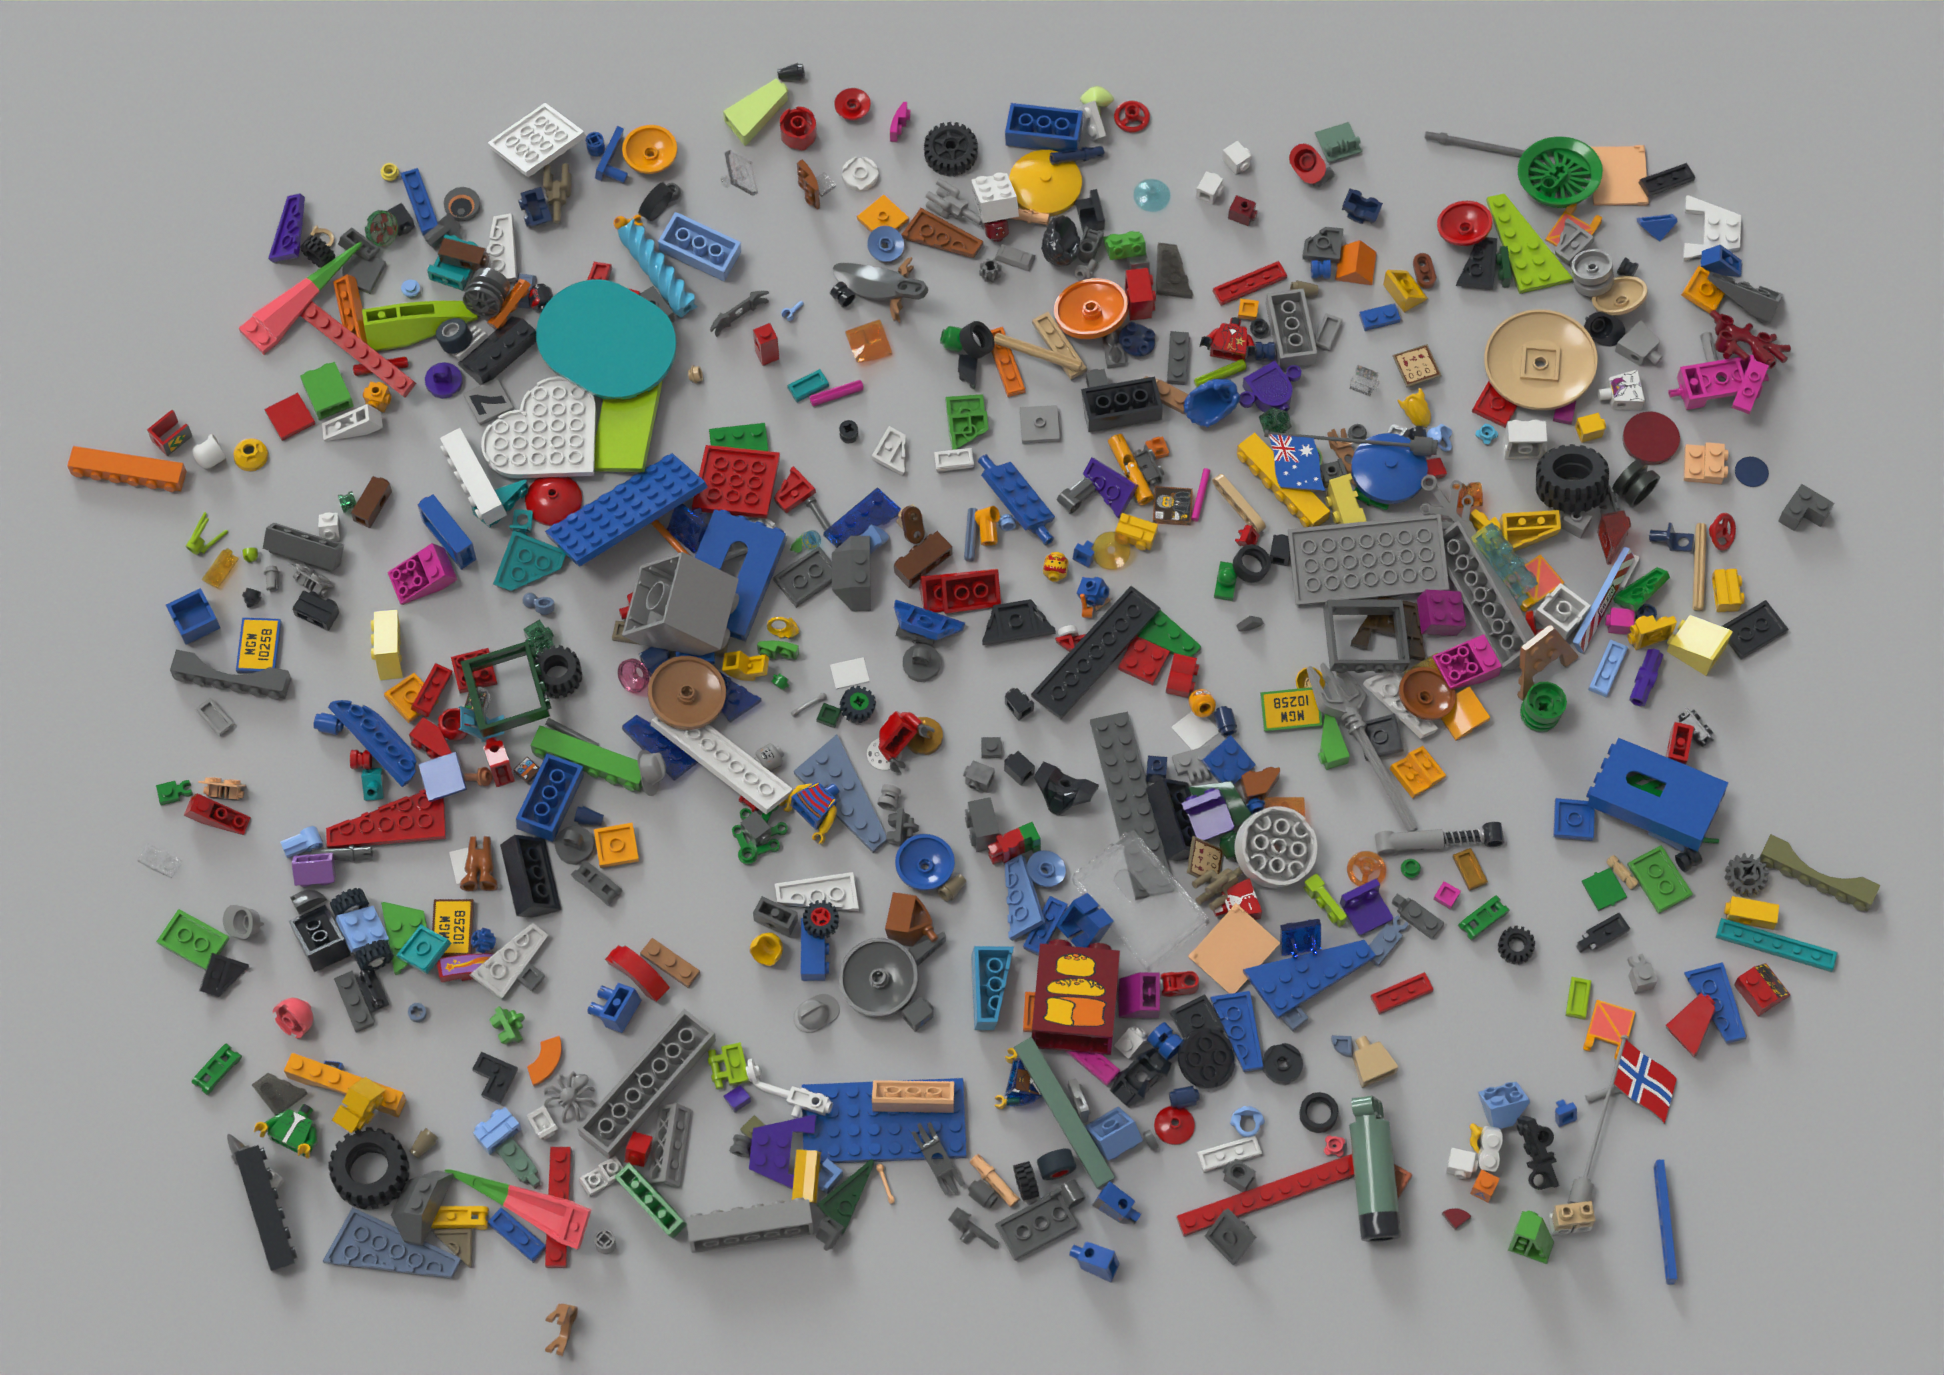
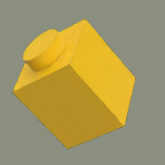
[1575,412,1606,443]

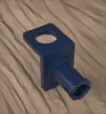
[1649,522,1694,552]

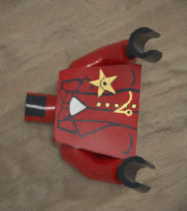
[1199,317,1257,361]

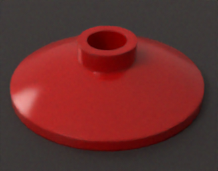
[834,88,871,120]
[1154,1106,1195,1145]

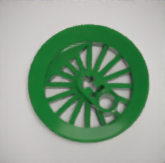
[1517,136,1603,208]

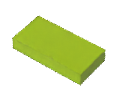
[1565,977,1591,1020]

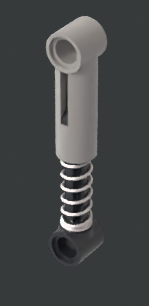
[1375,822,1504,856]

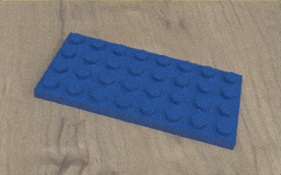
[545,453,708,567]
[801,1078,966,1164]

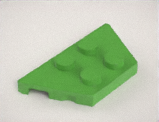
[381,902,427,975]

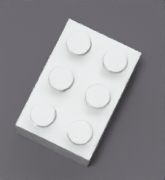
[971,173,1019,223]

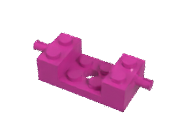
[1668,355,1769,410]

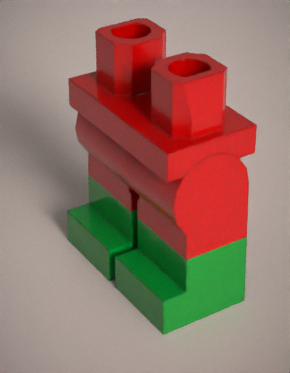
[988,821,1041,865]

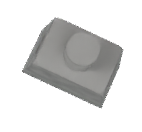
[1615,320,1663,366]

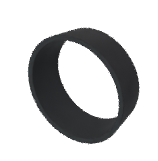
[638,182,673,221]

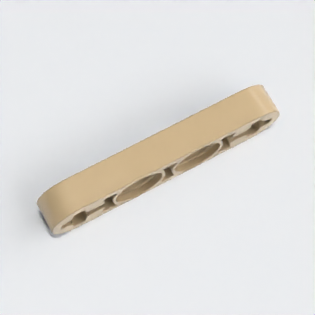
[1212,474,1266,533]

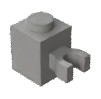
[1627,954,1657,994]

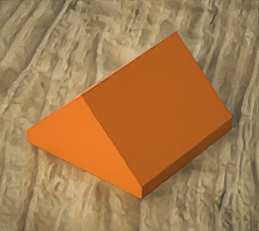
[1335,240,1376,285]

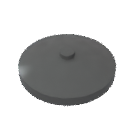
[839,938,919,1018]

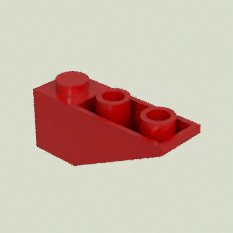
[409,717,452,759]
[184,793,251,835]

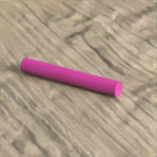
[1191,468,1211,521]

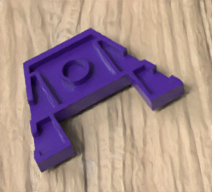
[749,1115,816,1189]

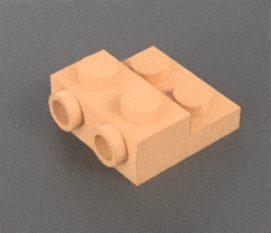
[1683,442,1728,484]

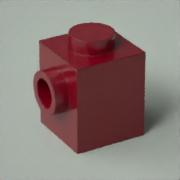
[1228,195,1258,226]

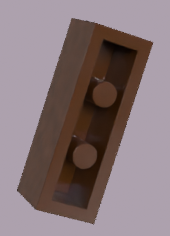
[894,531,952,588]

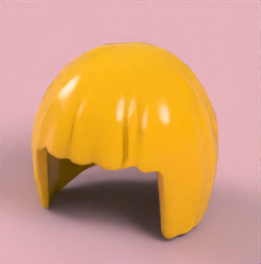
[749,932,783,966]

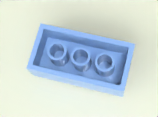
[658,212,742,282]

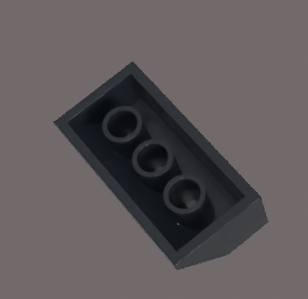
[458,316,537,385]
[1081,376,1163,432]
[1146,778,1196,861]
[500,834,561,918]

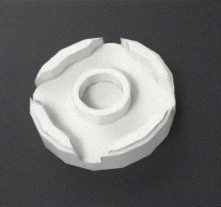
[842,157,878,191]

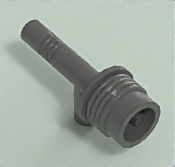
[948,1207,998,1248]

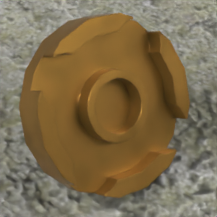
[907,717,943,755]

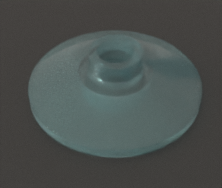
[1134,179,1170,212]

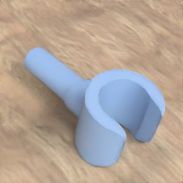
[781,301,804,321]

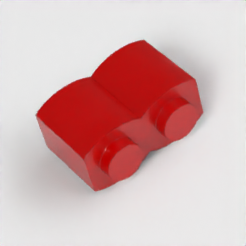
[1165,653,1199,698]

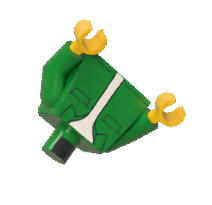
[253,1104,318,1159]

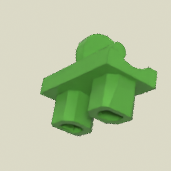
[489,1006,525,1045]

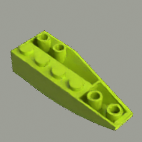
[362,301,478,351]

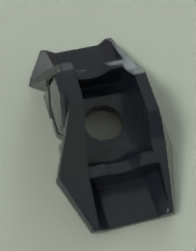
[1033,761,1099,815]
[1110,1047,1172,1108]

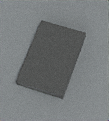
[773,546,832,607]

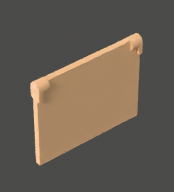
[1591,145,1649,206]
[1188,903,1280,994]

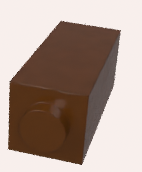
[438,238,490,271]
[351,476,392,528]

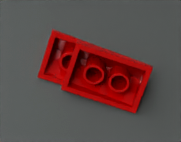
[919,569,1001,614]

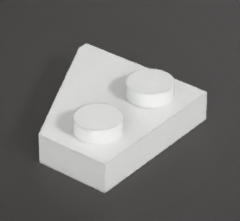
[1075,101,1106,141]

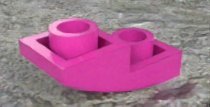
[890,102,911,142]

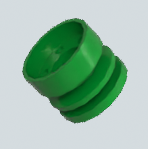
[1520,681,1567,732]

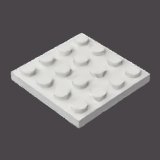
[488,103,586,177]

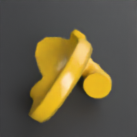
[767,617,800,638]
[1469,1123,1483,1153]

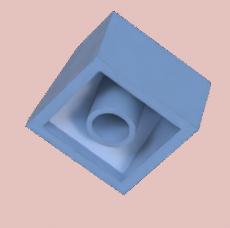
[1085,1106,1143,1161]

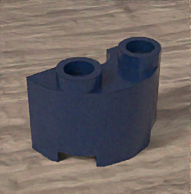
[518,187,552,227]
[1342,188,1383,224]

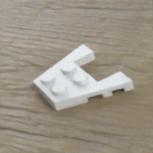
[1683,195,1741,261]

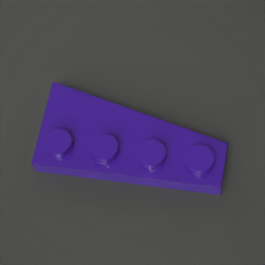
[268,193,305,263]

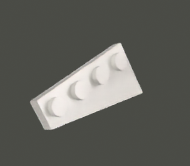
[1363,671,1438,739]

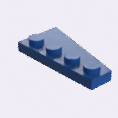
[1684,962,1746,1044]
[1210,991,1263,1072]

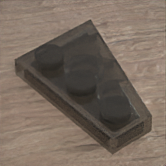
[1156,243,1194,299]

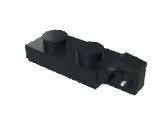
[1576,912,1630,953]

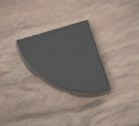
[1236,616,1264,631]

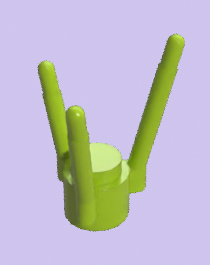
[185,512,228,555]

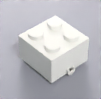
[1503,420,1547,459]
[1535,583,1591,641]

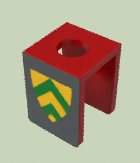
[147,410,192,457]

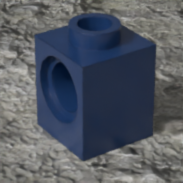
[1146,755,1168,783]

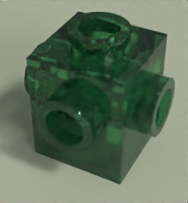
[1259,407,1292,433]
[523,619,554,653]

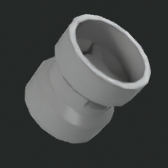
[877,784,901,810]
[594,1229,616,1254]

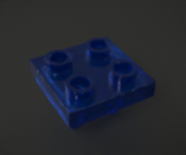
[667,503,707,554]
[1280,919,1321,959]

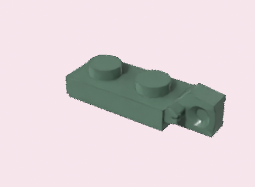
[495,1137,541,1189]

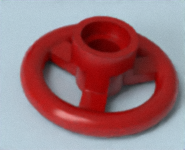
[1114,101,1150,132]
[1709,513,1736,551]

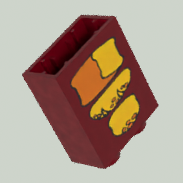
[1031,939,1120,1055]

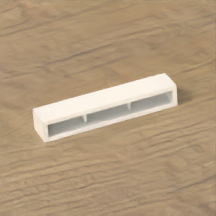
[440,428,507,525]

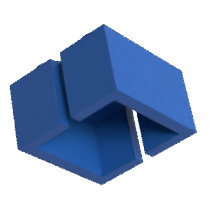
[166,588,220,645]
[1056,893,1114,948]

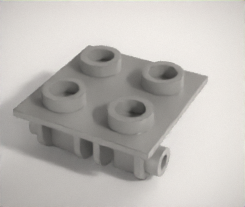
[288,563,334,597]

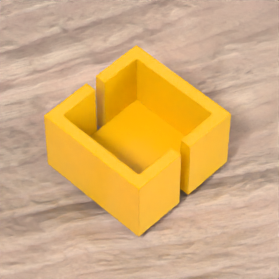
[332,1077,385,1134]

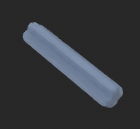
[964,508,978,561]

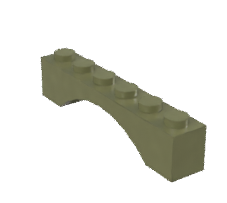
[1759,834,1881,912]

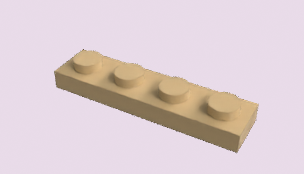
[1032,312,1087,380]

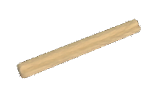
[994,333,1082,371]
[1692,523,1707,611]

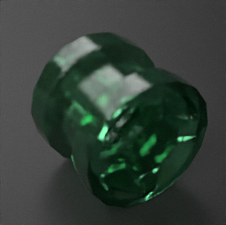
[338,491,356,513]

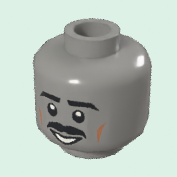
[754,743,784,772]

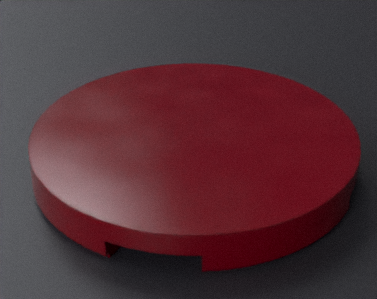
[1622,411,1680,465]

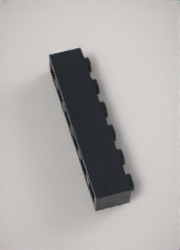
[234,1145,297,1271]

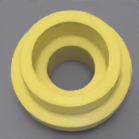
[380,163,399,181]

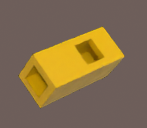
[1724,896,1779,930]

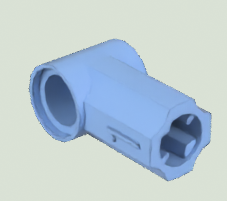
[281,826,323,858]

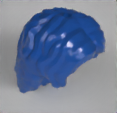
[1184,379,1240,427]

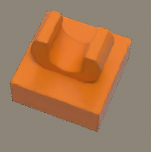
[1145,437,1169,460]

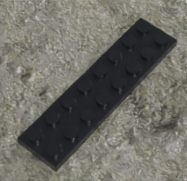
[1031,586,1161,720]

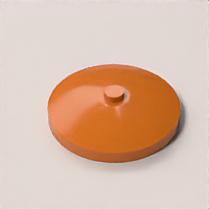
[1054,278,1129,339]

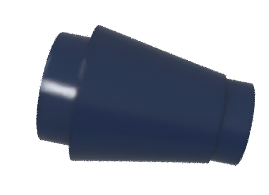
[574,806,604,826]

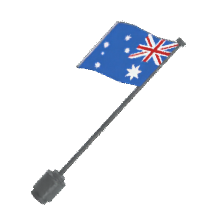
[1264,430,1438,492]

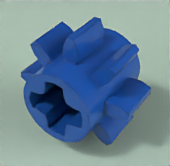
[471,927,496,953]

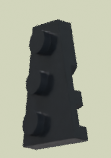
[1456,237,1497,290]

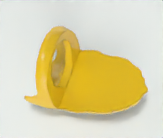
[1397,388,1431,428]

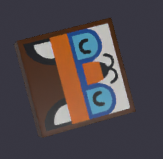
[513,757,540,784]

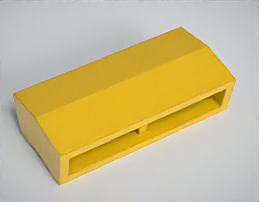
[792,1149,821,1203]

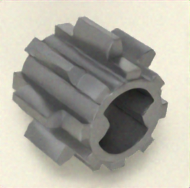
[979,259,1002,282]

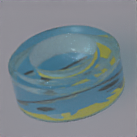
[801,530,821,550]

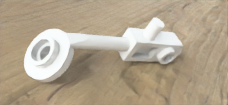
[746,1059,833,1118]

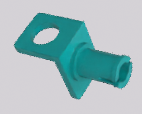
[509,509,533,535]
[361,768,384,801]

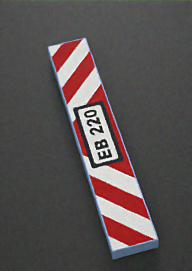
[1573,547,1635,653]

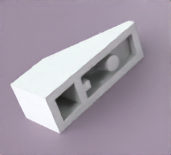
[322,404,383,441]

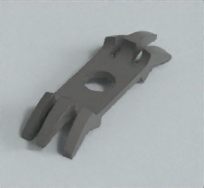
[710,291,769,337]
[911,1122,965,1195]

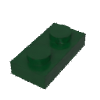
[1496,246,1512,288]

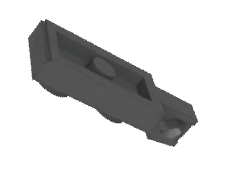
[1392,894,1444,939]

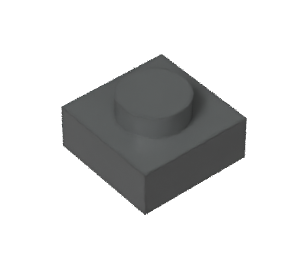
[981,737,1001,758]
[517,963,545,992]

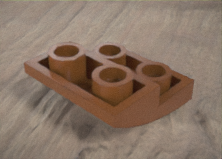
[797,159,820,210]

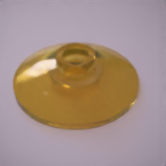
[1092,531,1130,570]

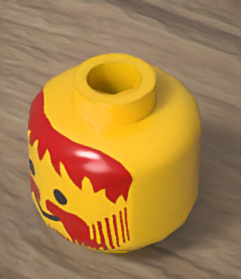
[1042,552,1069,582]

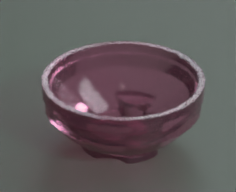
[617,658,649,693]

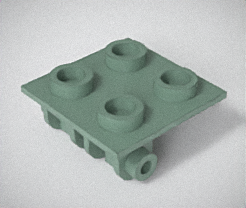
[1315,122,1362,163]

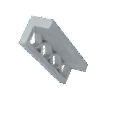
[648,1103,691,1188]

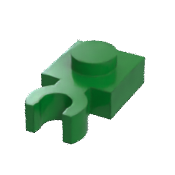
[156,780,193,805]

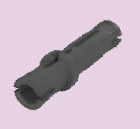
[312,845,373,861]

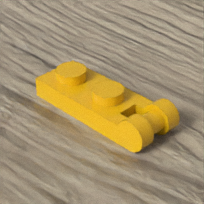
[431,1206,489,1230]

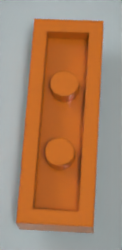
[487,279,531,329]

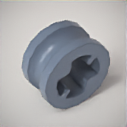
[408,1003,427,1022]

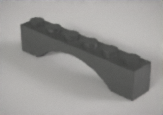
[170,649,291,700]

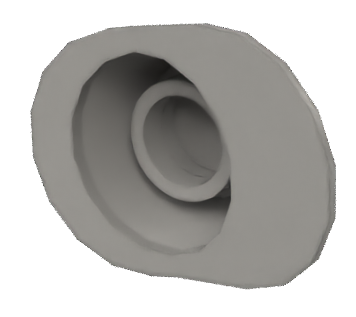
[637,750,666,796]
[223,905,264,939]
[793,994,839,1033]

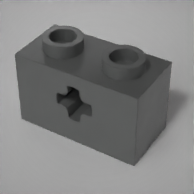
[753,896,798,937]

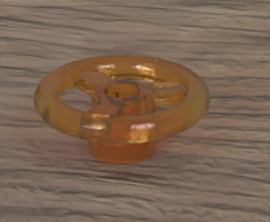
[1347,851,1386,886]

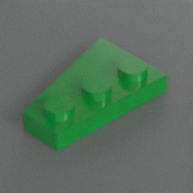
[1138,611,1201,657]

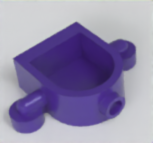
[1239,361,1301,414]

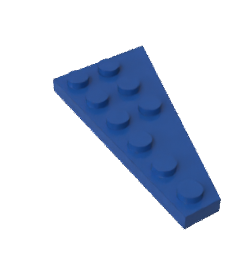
[1243,940,1376,1019]

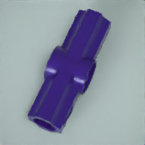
[1629,648,1664,706]

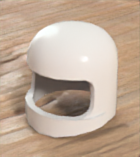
[193,434,226,469]

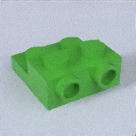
[1103,231,1146,260]

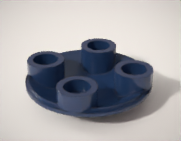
[1119,322,1155,357]

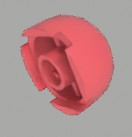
[273,997,313,1038]

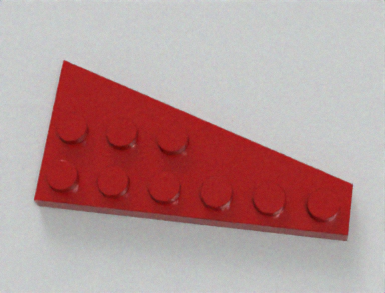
[326,789,446,849]

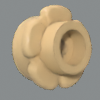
[688,365,703,383]

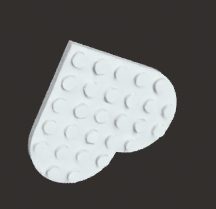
[481,376,596,478]

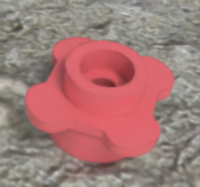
[1324,1135,1345,1157]

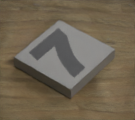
[463,378,514,425]

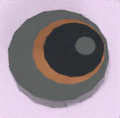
[443,187,480,221]

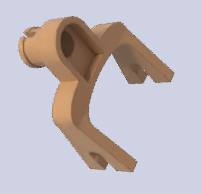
[545,1303,578,1356]

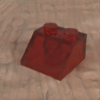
[1597,510,1631,565]

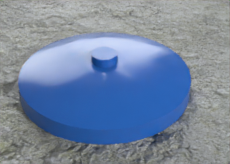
[1351,433,1428,504]

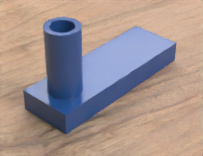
[595,126,628,183]

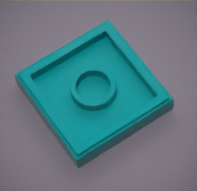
[396,925,452,974]

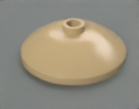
[1592,276,1648,316]

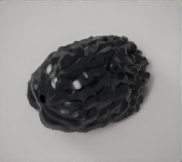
[1041,215,1080,267]

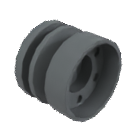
[463,268,510,318]

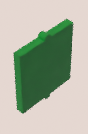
[1581,867,1627,911]

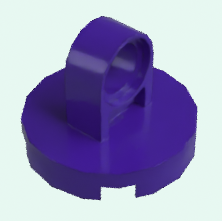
[425,362,463,399]

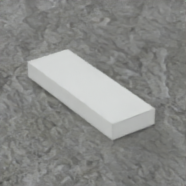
[1197,1135,1262,1173]

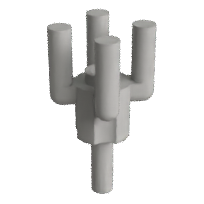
[926,178,982,225]

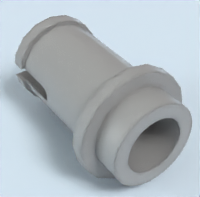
[264,566,279,591]

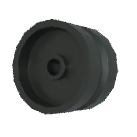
[1612,459,1660,508]

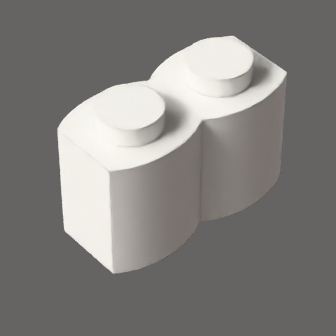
[1478,1126,1503,1172]

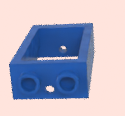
[417,494,477,570]

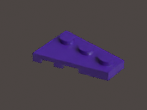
[1083,457,1139,518]

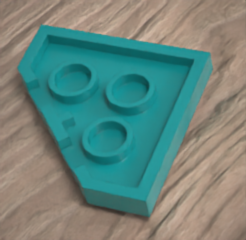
[493,530,566,591]

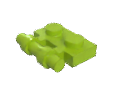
[707,1042,750,1090]

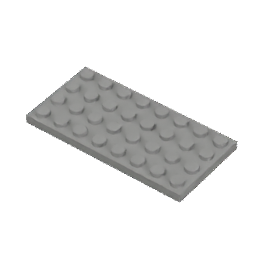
[1288,514,1449,606]

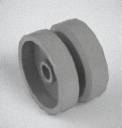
[1571,249,1614,296]

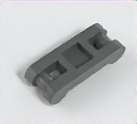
[571,860,622,906]

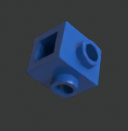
[1076,577,1110,606]

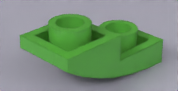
[757,640,799,660]

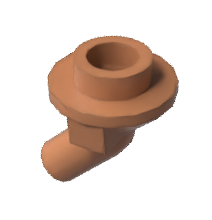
[464,767,492,786]

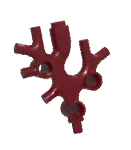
[1709,310,1791,370]

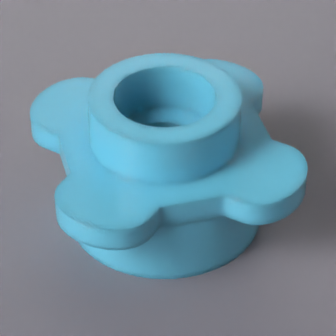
[1475,424,1498,444]

